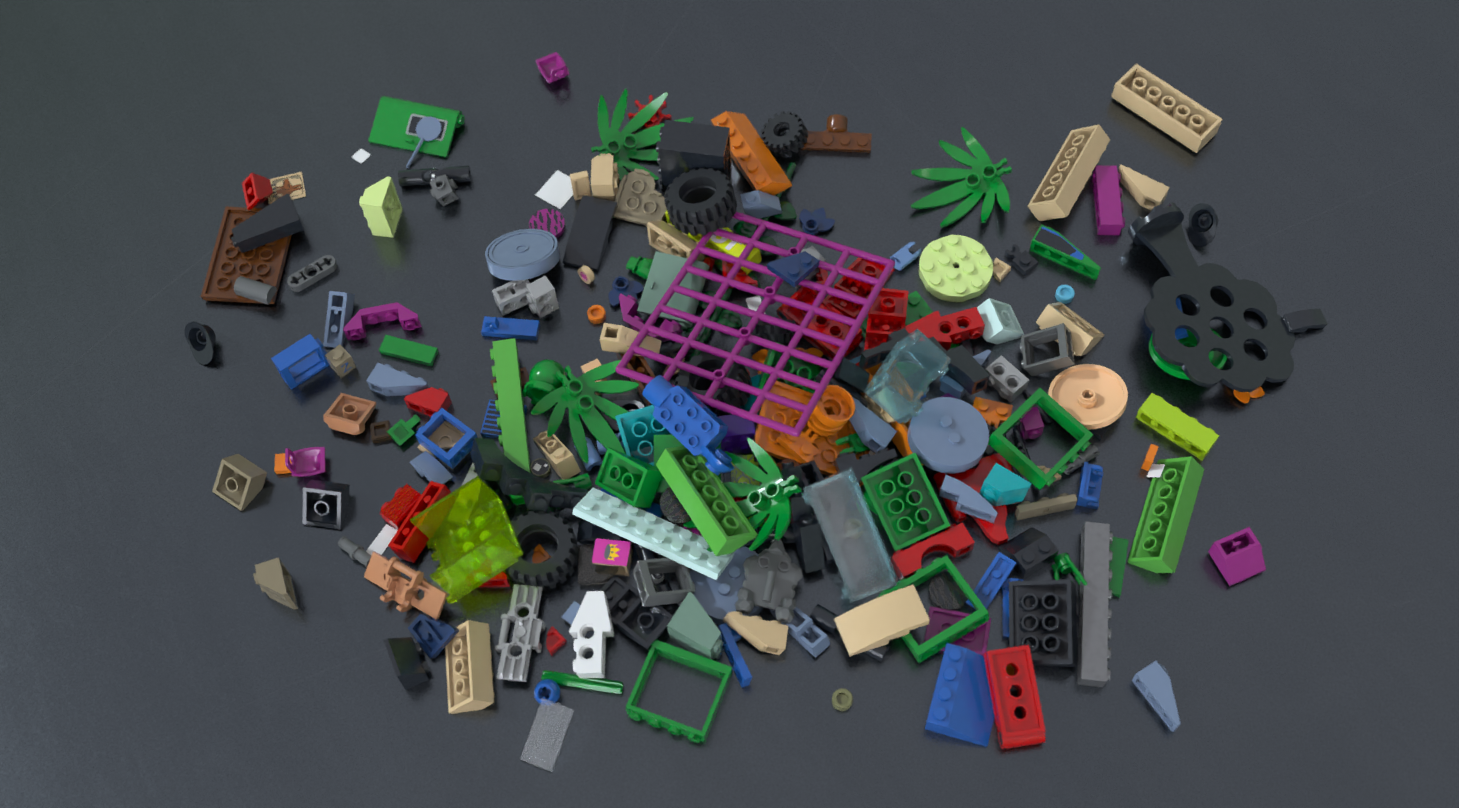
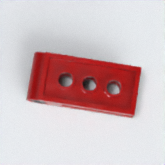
[776,286,863,360]
[983,645,1046,749]

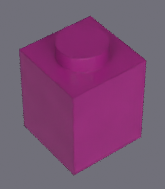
[1020,407,1044,439]

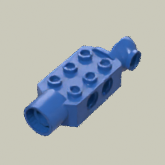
[642,375,734,475]

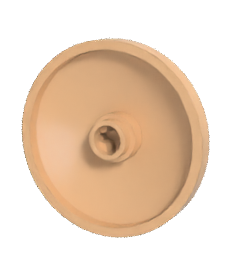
[1048,364,1128,429]

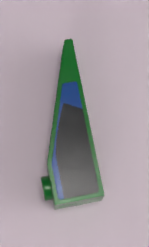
[1029,224,1101,280]

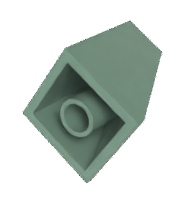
[667,592,724,660]

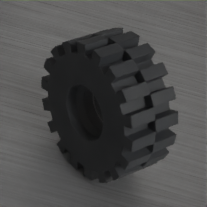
[761,111,808,158]
[748,319,796,344]

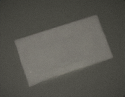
[520,698,574,771]

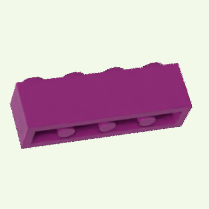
[1092,165,1125,235]

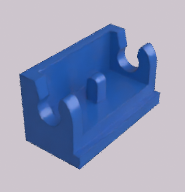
[1076,462,1104,509]

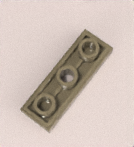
[1015,493,1078,520]

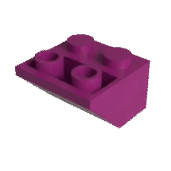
[1208,527,1266,586]

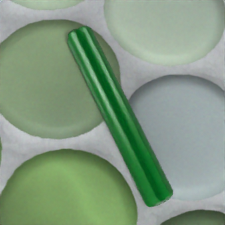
[542,670,624,694]

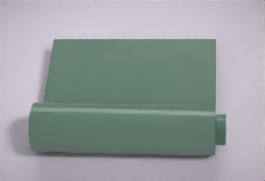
[637,251,709,330]

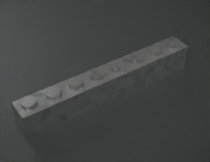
[1077,521,1113,688]

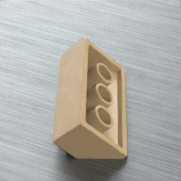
[445,620,494,714]

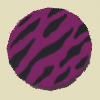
[529,209,565,239]

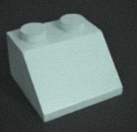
[977,298,1024,344]

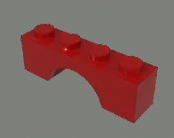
[890,523,975,580]

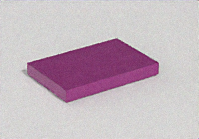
[924,606,991,656]

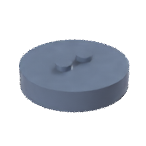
[485,229,560,281]
[907,397,989,474]
[690,546,764,625]

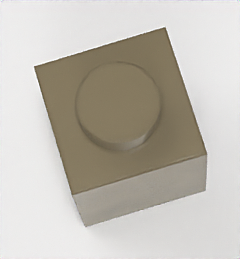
[325,345,356,378]

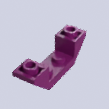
[619,294,683,342]
[343,302,422,341]

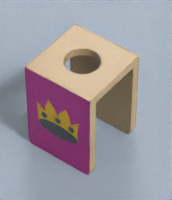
[592,538,633,576]

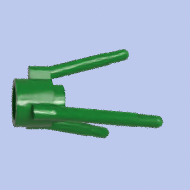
[553,473,592,510]
[1051,553,1087,586]

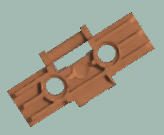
[364,551,448,620]

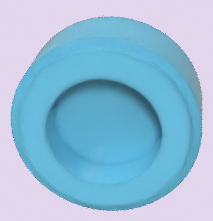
[1055,285,1075,304]

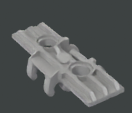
[495,584,546,682]

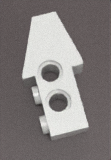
[569,591,614,679]

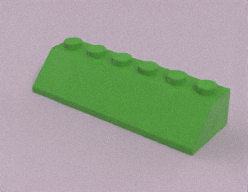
[656,446,758,556]
[1127,456,1204,573]

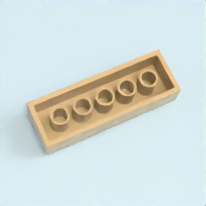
[1112,64,1223,153]
[1027,125,1110,221]

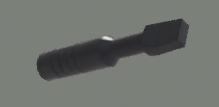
[1022,389,1052,426]

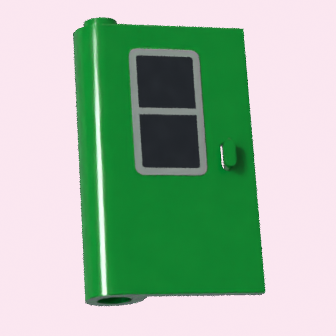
[368,96,465,158]

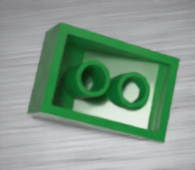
[595,447,662,508]

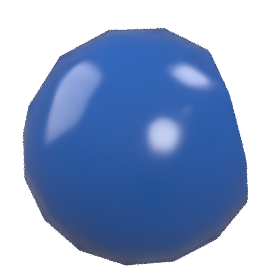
[534,679,560,706]

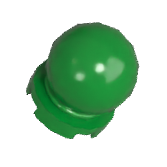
[522,359,567,407]

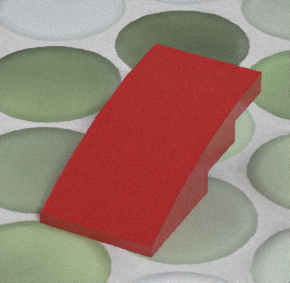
[825,257,895,319]
[864,287,909,351]

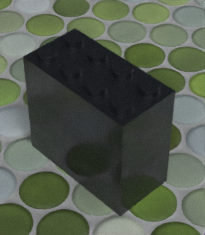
[656,120,731,192]

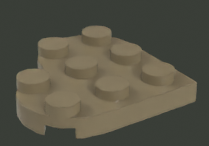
[613,169,667,226]

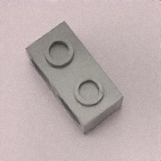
[526,276,559,318]
[492,279,530,315]
[985,355,1029,402]

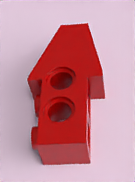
[905,307,985,351]

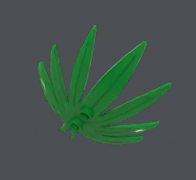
[591,89,694,181]
[911,127,1012,227]
[531,360,639,463]
[684,438,802,552]

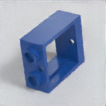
[271,334,329,389]
[415,408,478,469]

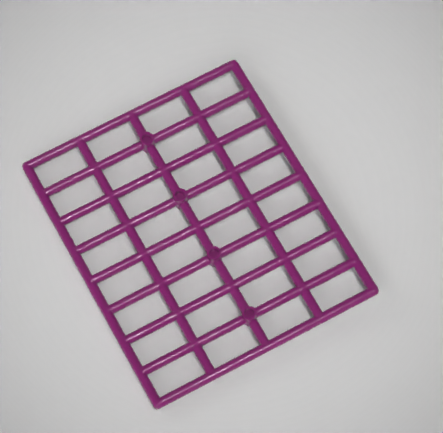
[615,212,895,437]

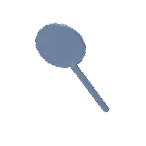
[406,117,442,168]

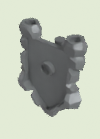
[735,540,802,623]

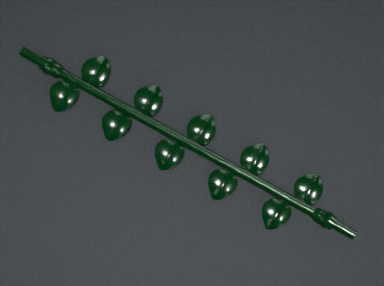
[675,162,797,386]

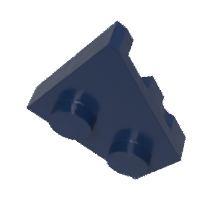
[767,251,820,287]
[408,614,460,658]

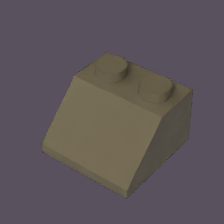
[212,454,267,511]
[253,557,298,609]

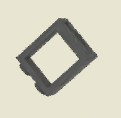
[1020,323,1075,376]
[633,558,695,607]

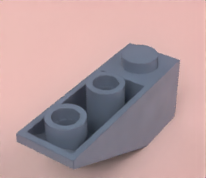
[366,363,429,396]
[849,397,897,454]

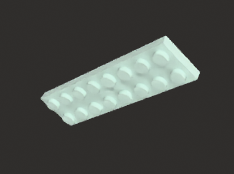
[573,488,735,580]

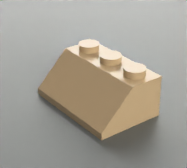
[647,220,705,261]
[1036,302,1105,356]

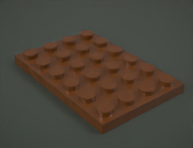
[201,206,292,304]

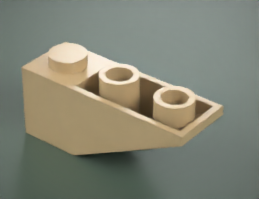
[1118,165,1170,210]
[600,323,662,357]
[533,430,581,480]
[723,611,788,655]

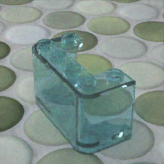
[864,329,952,424]

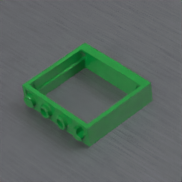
[988,388,1093,490]
[877,555,989,663]
[625,640,733,743]

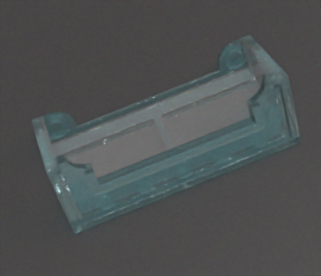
[802,467,898,603]

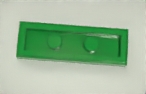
[379,335,439,367]
[1109,537,1129,598]

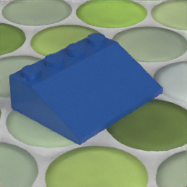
[925,643,994,747]

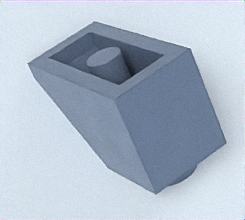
[740,190,782,219]

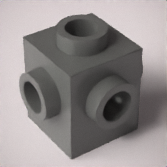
[430,174,459,206]

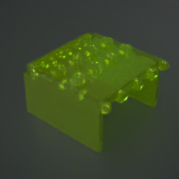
[410,476,523,604]

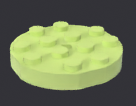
[918,235,993,302]

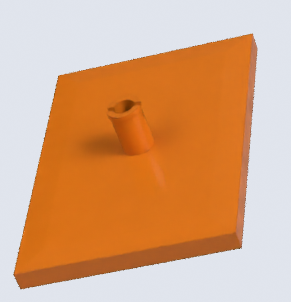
[753,381,870,487]

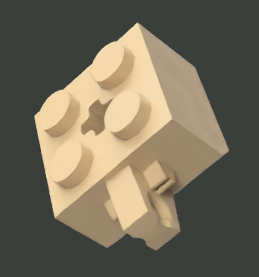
[591,153,619,201]

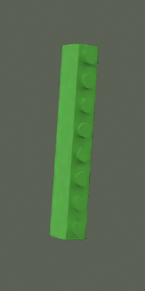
[490,338,531,473]

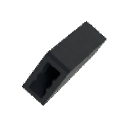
[231,193,304,253]

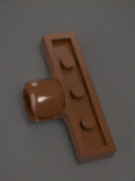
[801,114,872,153]

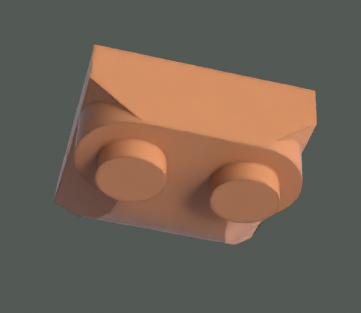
[324,393,376,435]

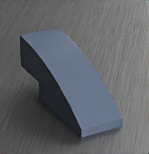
[939,475,997,523]
[770,607,830,658]

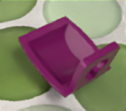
[536,52,569,83]
[285,447,325,477]

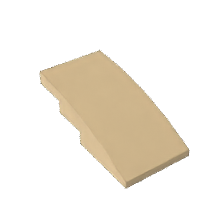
[834,585,930,656]

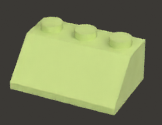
[359,177,403,238]

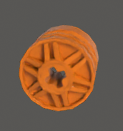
[807,385,855,437]

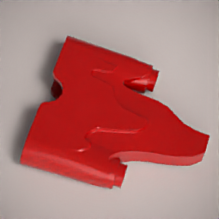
[933,453,1020,545]

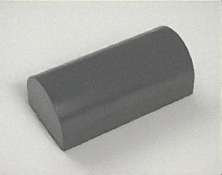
[234,276,277,305]

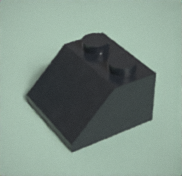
[302,480,350,529]
[999,527,1059,579]
[384,637,430,690]

